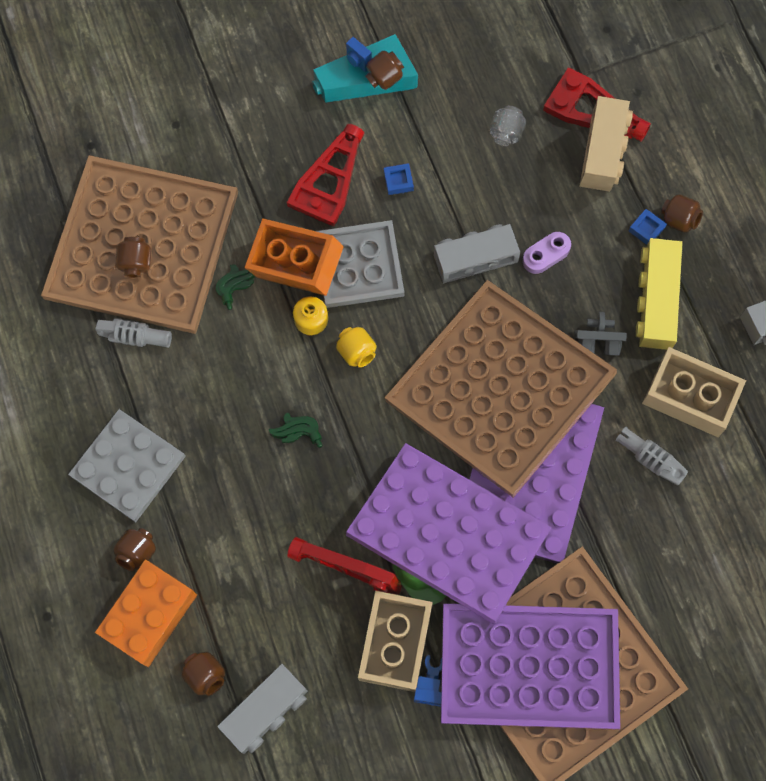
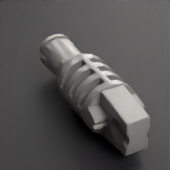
[95,319,172,348]
[615,427,688,485]

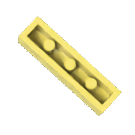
[636,238,682,350]

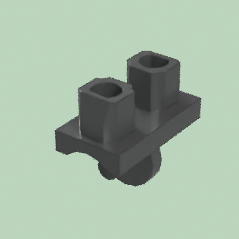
[574,311,627,355]

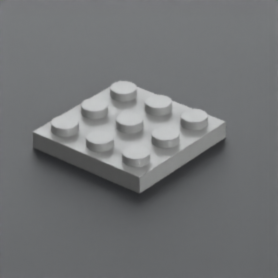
[316,220,404,308]
[68,409,186,523]

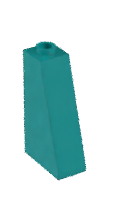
[312,34,418,103]

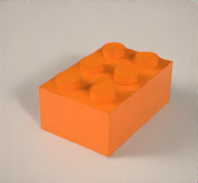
[245,218,344,296]
[95,559,197,668]

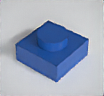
[346,37,372,72]
[384,163,414,195]
[629,209,667,245]

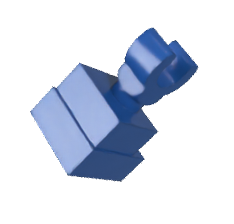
[414,655,442,707]

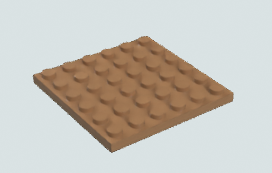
[41,155,238,334]
[385,280,617,498]
[500,546,688,781]

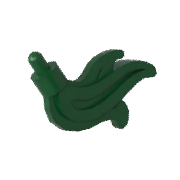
[216,264,255,310]
[269,413,323,448]

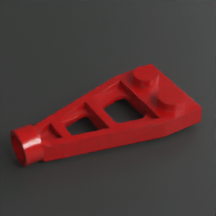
[543,67,651,142]
[287,124,364,227]
[287,537,402,595]

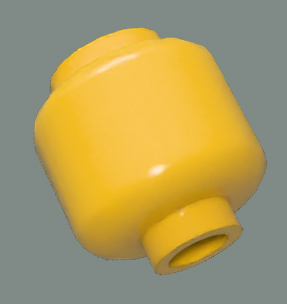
[293,296,328,335]
[336,327,376,368]

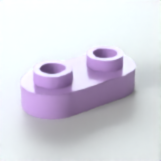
[523,232,571,274]

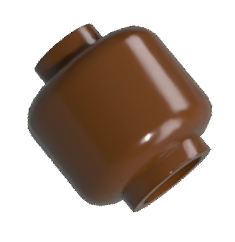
[365,51,405,90]
[661,194,703,232]
[115,237,151,278]
[113,528,156,571]
[182,652,225,696]

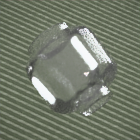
[489,106,526,146]

